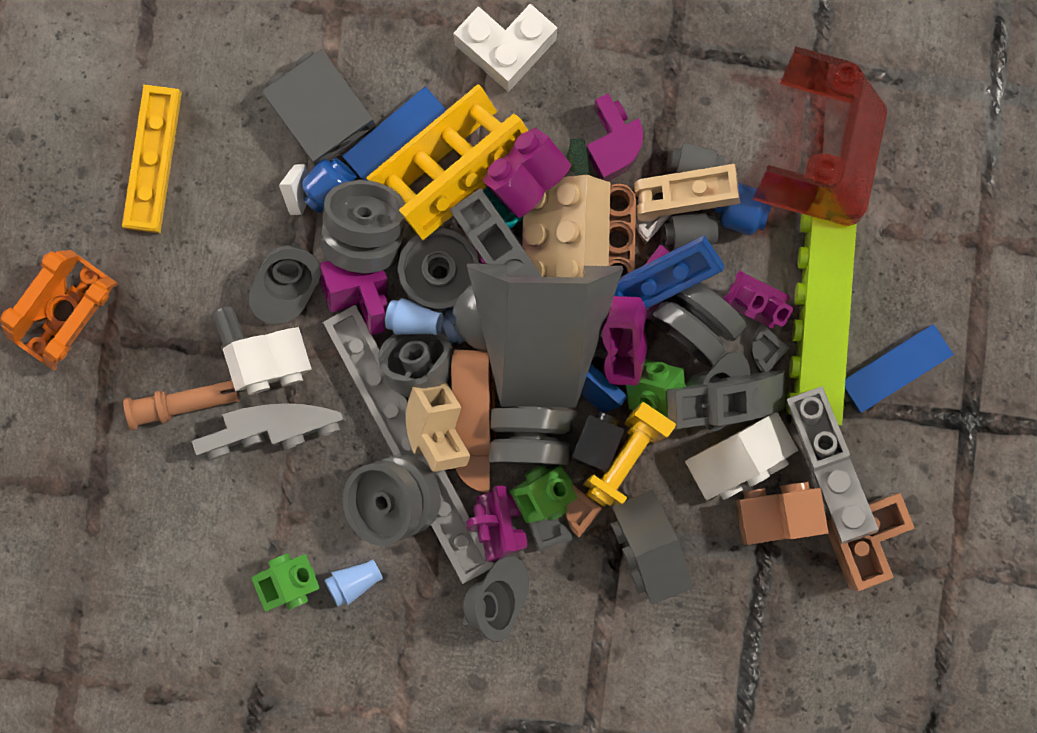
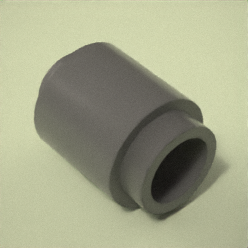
[669,142,725,173]
[662,212,718,251]

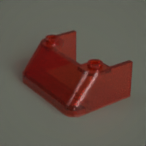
[753,46,887,226]

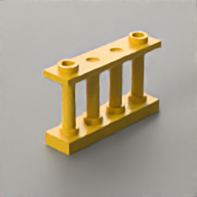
[366,84,528,240]
[583,402,676,507]

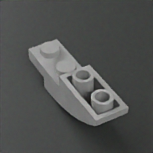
[787,386,879,545]
[192,403,347,460]

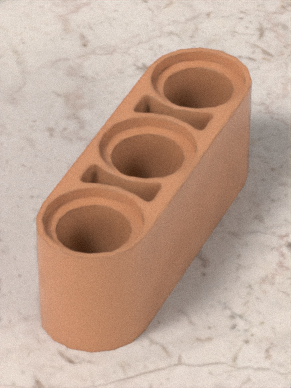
[609,184,636,274]
[451,350,496,456]

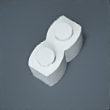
[223,327,312,395]

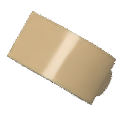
[406,382,470,472]

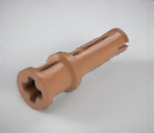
[123,379,240,431]

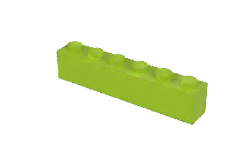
[786,201,858,426]

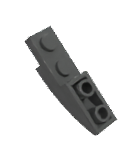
[450,188,542,277]
[667,370,787,429]

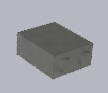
[262,49,376,166]

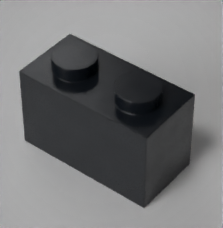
[571,412,625,474]

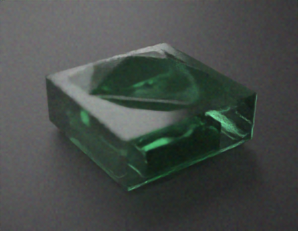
[565,138,589,176]

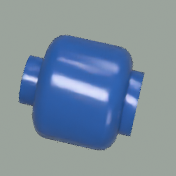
[302,158,356,213]
[715,183,772,236]

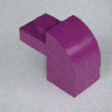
[585,93,643,182]
[319,261,388,335]

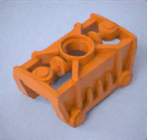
[0,250,118,371]

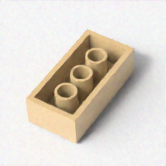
[522,175,610,330]

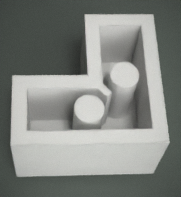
[453,4,557,92]
[685,412,798,501]

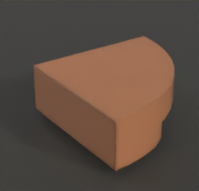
[455,455,490,493]
[565,485,602,537]

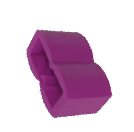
[482,127,571,218]
[602,296,648,385]

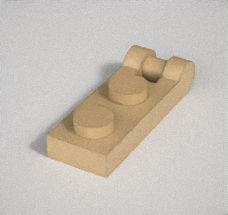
[634,164,740,221]

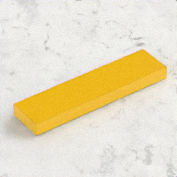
[122,85,182,234]

